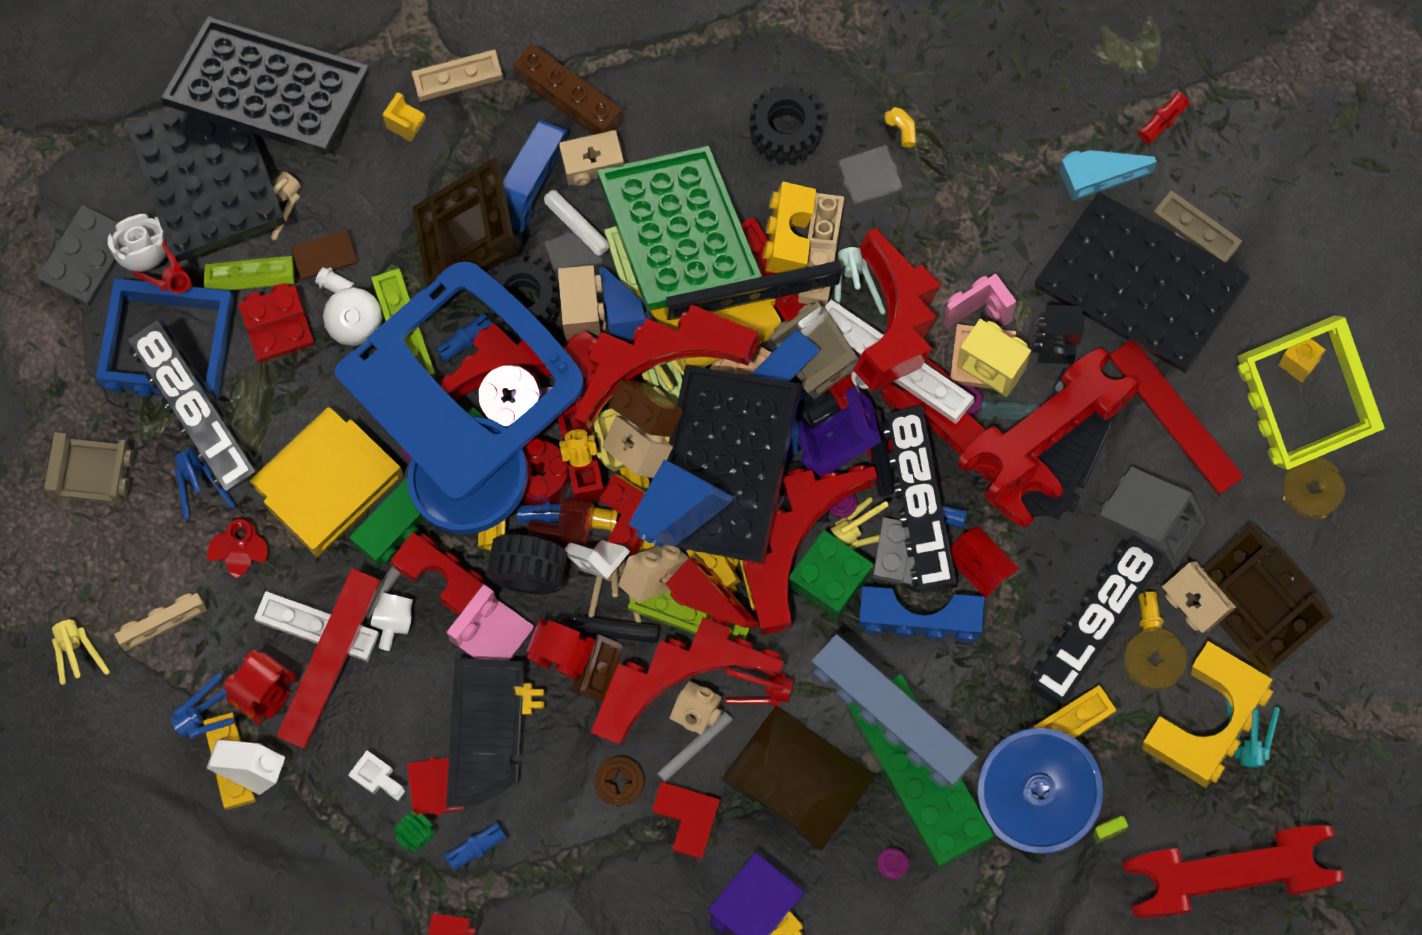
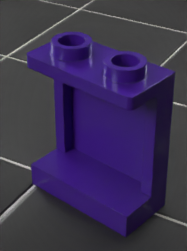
[798,385,881,477]
[708,853,804,935]

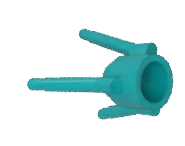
[1225,699,1280,768]

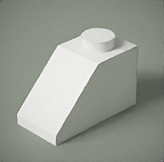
[207,740,285,795]

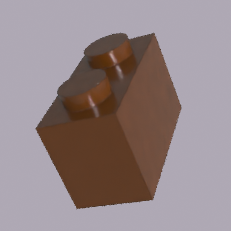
[609,379,684,437]

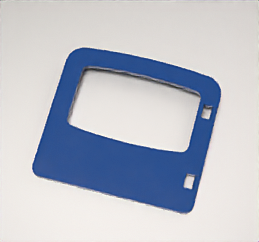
[335,262,584,501]

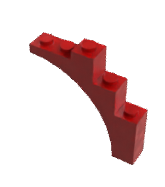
[853,228,941,391]
[573,304,760,429]
[439,323,634,402]
[743,465,877,636]
[591,616,785,746]

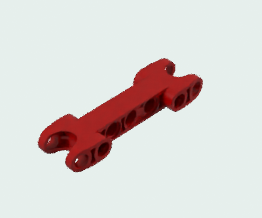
[958,348,1141,500]
[879,359,1063,528]
[1122,826,1345,918]

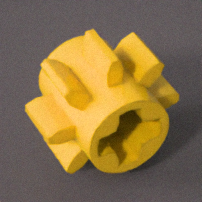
[559,429,598,467]

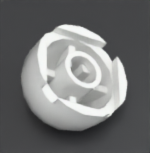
[108,214,166,272]
[323,287,383,346]

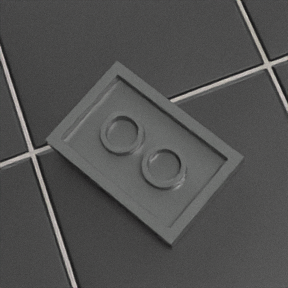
[37,205,118,307]

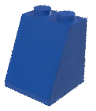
[629,459,734,548]

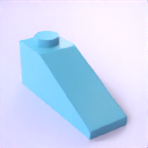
[1059,150,1157,201]

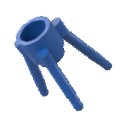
[174,449,236,520]
[170,674,234,739]

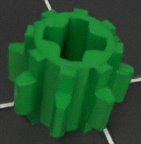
[393,811,435,853]

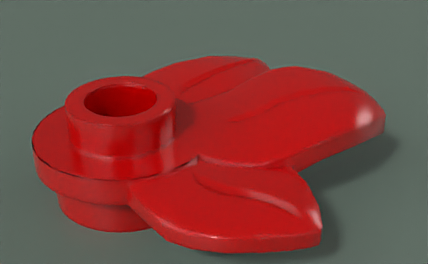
[207,519,268,578]

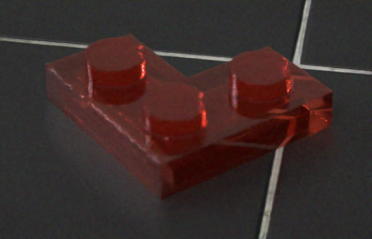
[527,498,592,558]

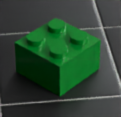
[788,530,874,621]

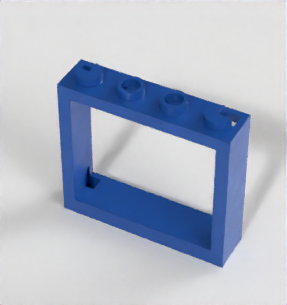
[96,278,235,401]

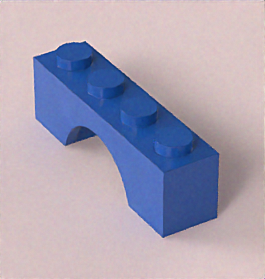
[859,586,984,643]

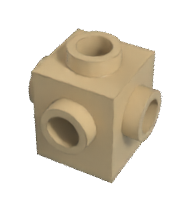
[669,681,722,735]

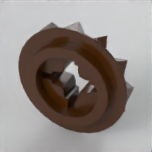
[594,757,644,807]

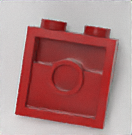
[238,283,315,364]

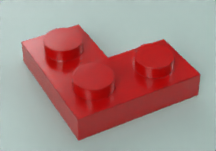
[599,473,646,556]

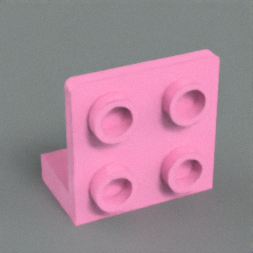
[944,273,1016,328]
[447,585,534,661]

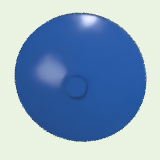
[407,417,528,534]
[978,728,1103,853]

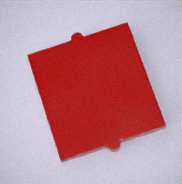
[407,757,464,817]

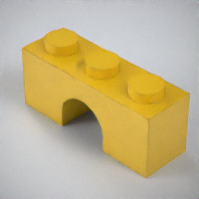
[763,181,816,273]

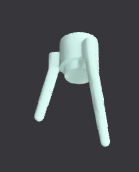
[834,247,886,315]

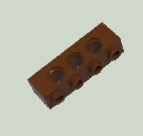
[513,43,623,135]

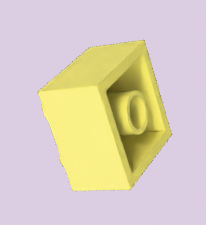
[957,319,1031,397]

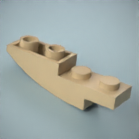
[798,193,844,306]

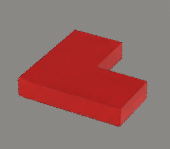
[652,782,720,860]

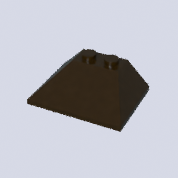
[412,157,513,286]
[1194,524,1334,676]
[721,706,875,852]

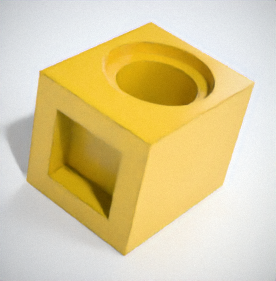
[1279,338,1326,383]

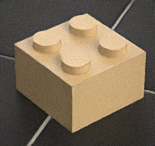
[558,265,606,343]

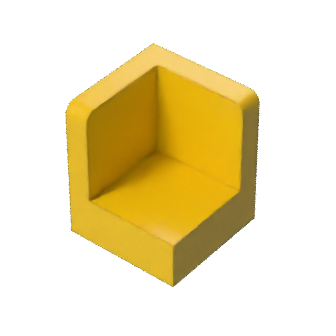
[382,92,426,142]

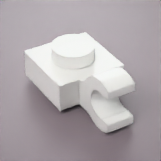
[349,751,406,801]

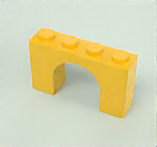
[1142,641,1274,788]

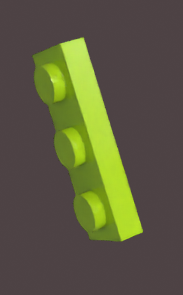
[204,255,294,291]

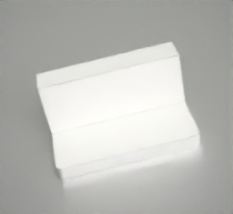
[564,540,629,579]

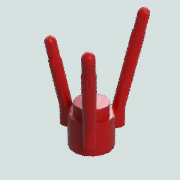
[133,240,192,294]
[724,669,793,707]

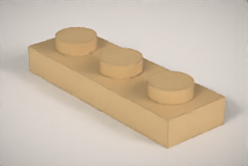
[412,50,503,101]
[114,593,207,651]

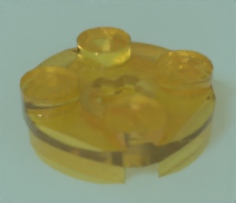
[1283,458,1345,519]
[1124,628,1187,690]

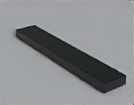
[665,261,842,321]

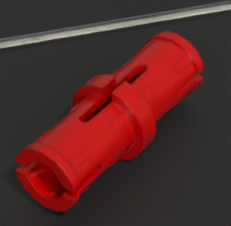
[1137,92,1190,145]

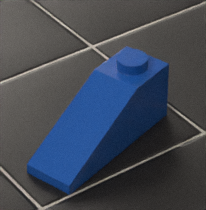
[599,268,651,345]

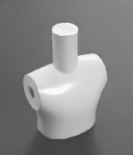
[371,592,413,651]

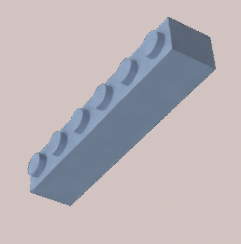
[811,634,978,790]

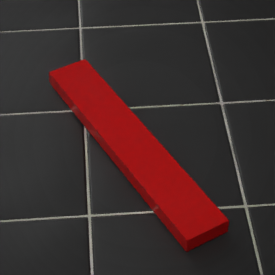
[1109,341,1244,496]
[276,568,381,749]

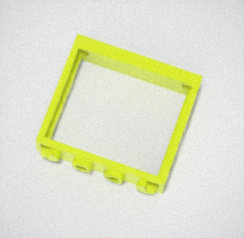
[1237,315,1385,470]

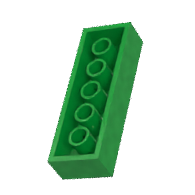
[847,674,994,871]

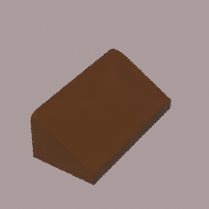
[291,230,358,280]
[571,634,623,702]

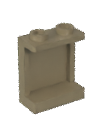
[769,302,859,399]
[44,432,134,505]

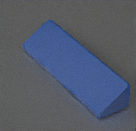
[750,329,820,382]

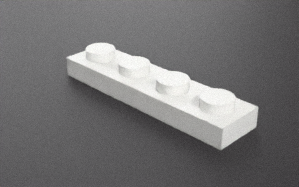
[254,592,379,662]

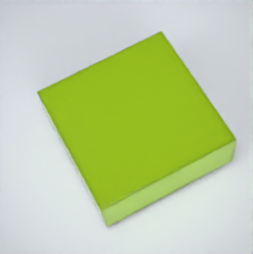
[1092,816,1128,844]

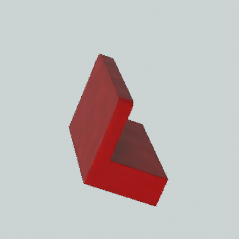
[950,526,1019,598]

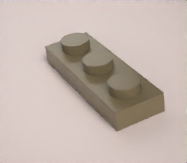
[1152,190,1242,263]

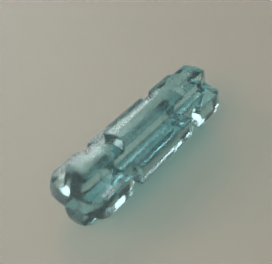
[980,401,1039,420]

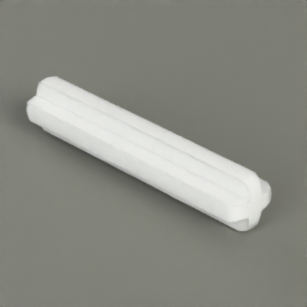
[544,190,609,256]

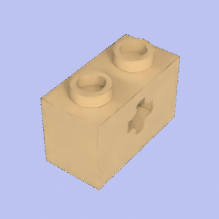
[559,130,624,186]
[602,415,673,478]
[618,544,689,603]
[1163,561,1236,633]

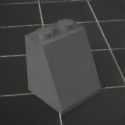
[1100,467,1206,570]

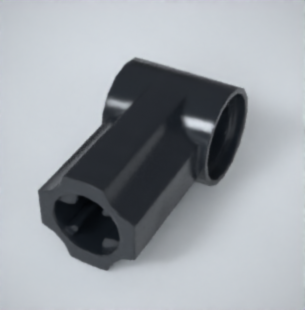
[791,375,840,428]

